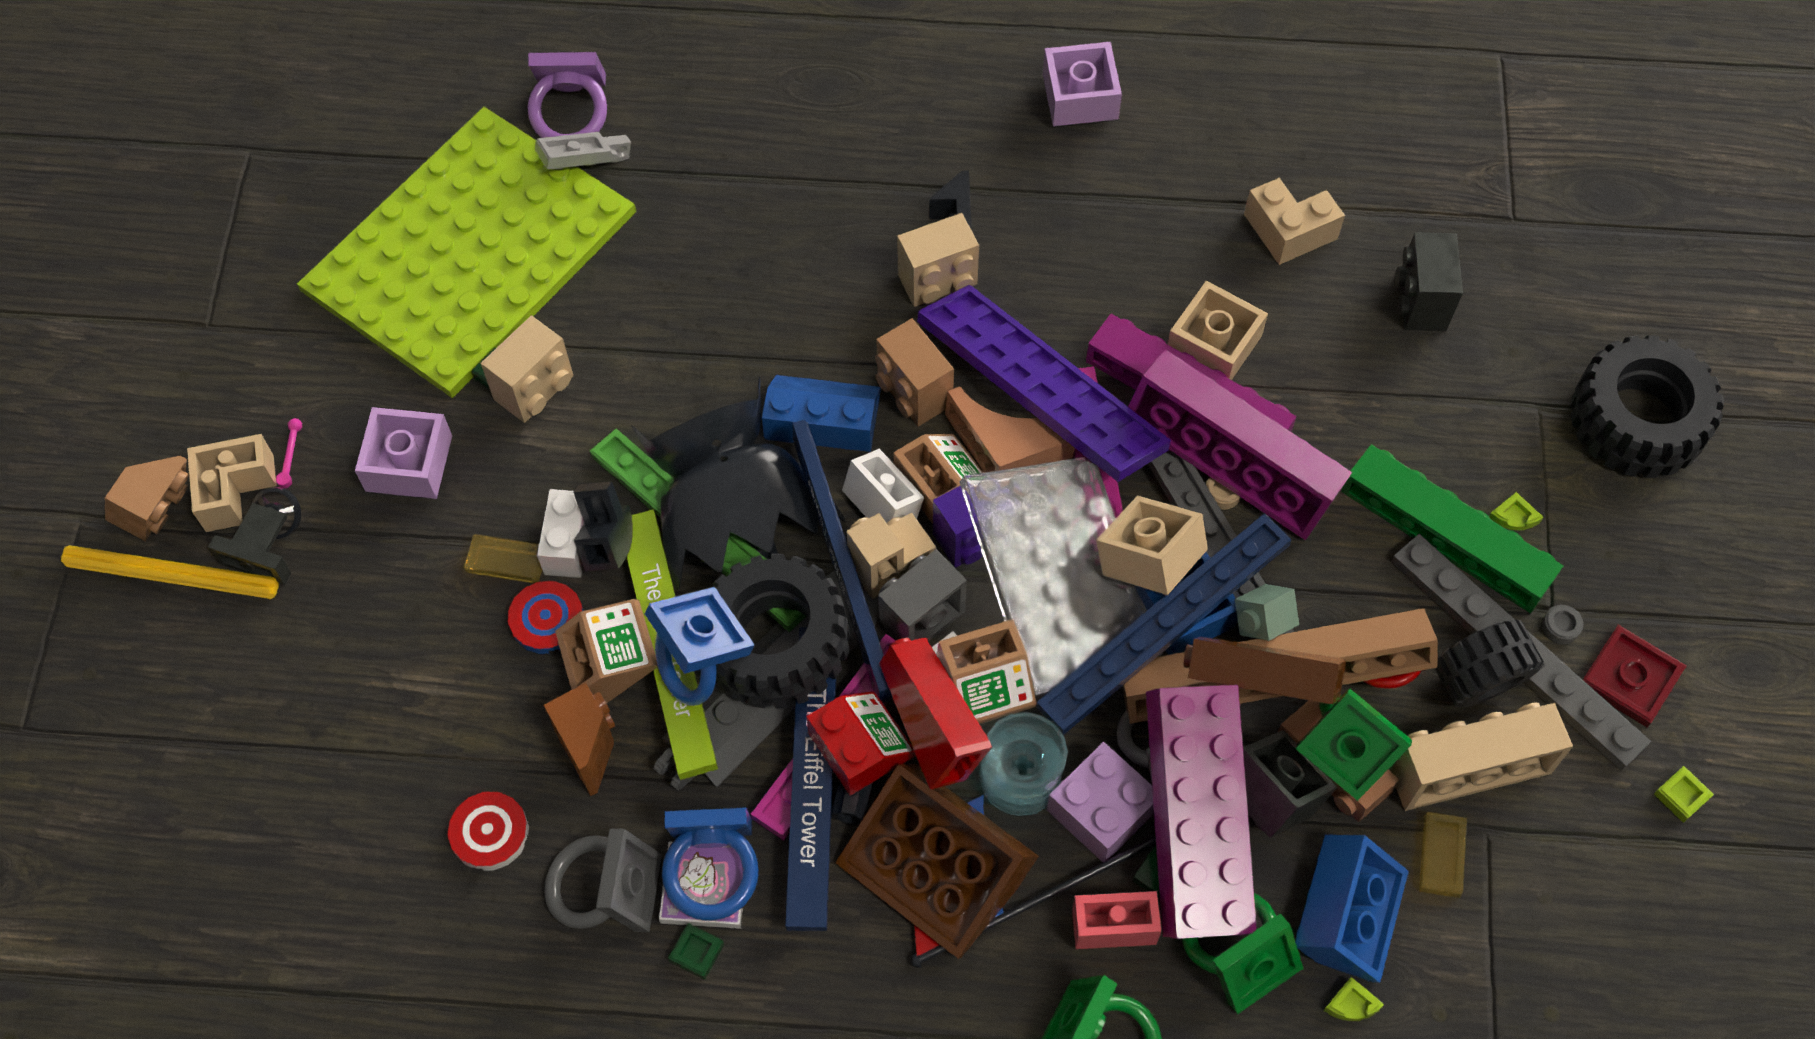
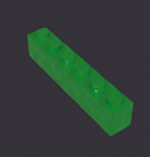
[1341,444,1563,614]

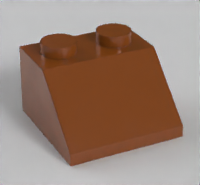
[544,683,615,796]

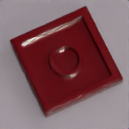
[1582,624,1687,728]

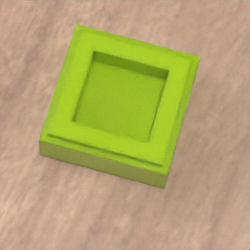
[1654,766,1714,823]

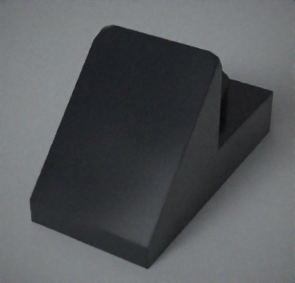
[929,171,972,229]

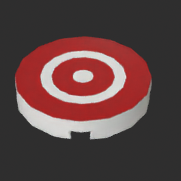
[448,792,529,871]

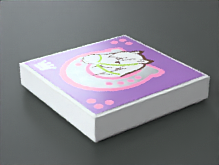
[659,842,743,928]

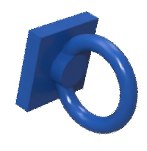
[645,587,755,706]
[662,808,759,921]

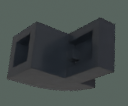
[573,481,633,571]

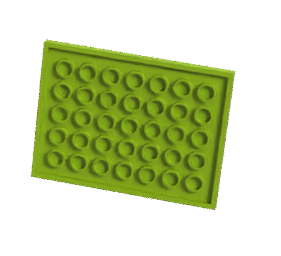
[297,107,636,398]

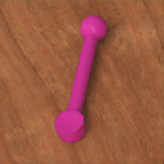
[276,418,302,488]

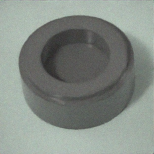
[1542,605,1583,645]

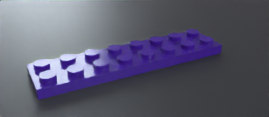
[917,285,1171,482]

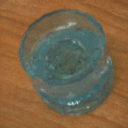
[979,712,1068,816]

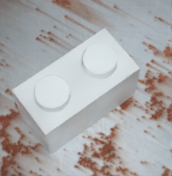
[842,449,924,523]
[537,489,585,578]

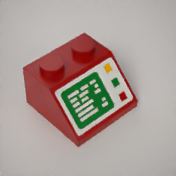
[806,691,916,796]

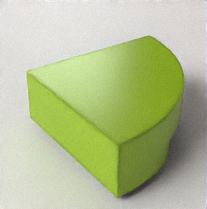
[1489,492,1543,530]
[1324,977,1384,1021]

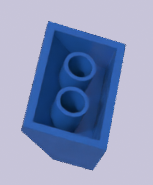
[762,375,881,452]
[1295,835,1409,983]

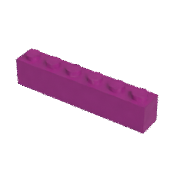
[1086,314,1297,432]

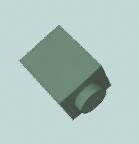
[1235,584,1299,641]

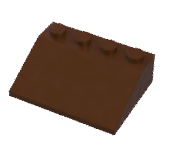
[835,764,1039,959]

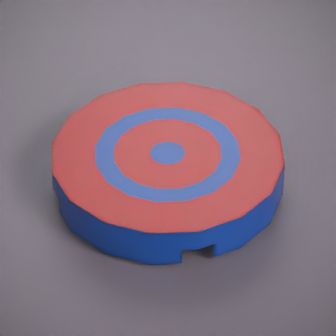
[508,581,583,654]

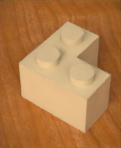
[1244,178,1345,265]
[187,434,277,532]
[847,513,936,599]

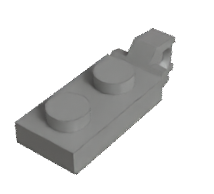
[535,132,631,169]

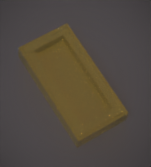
[464,534,542,583]
[1419,812,1467,898]

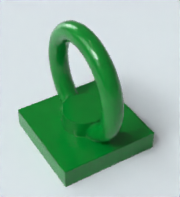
[1296,688,1412,801]
[1182,893,1303,1014]
[1042,975,1162,1039]

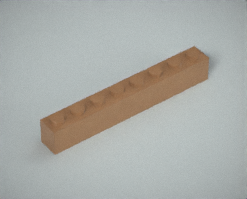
[1121,608,1438,724]

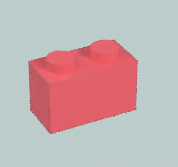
[1072,891,1161,949]

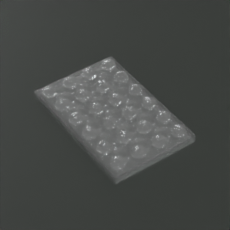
[959,457,1163,694]

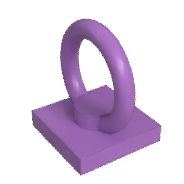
[528,52,607,138]

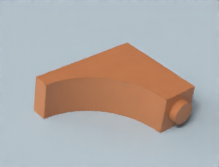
[945,387,1074,490]

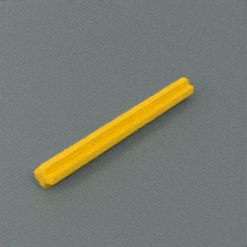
[61,545,279,599]

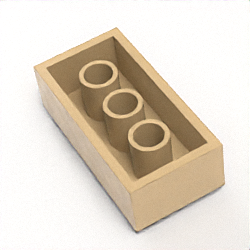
[1389,703,1573,811]

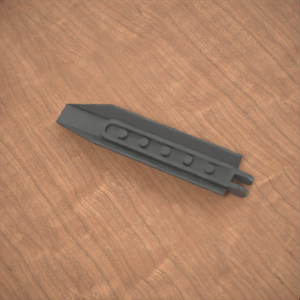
[653,570,879,790]

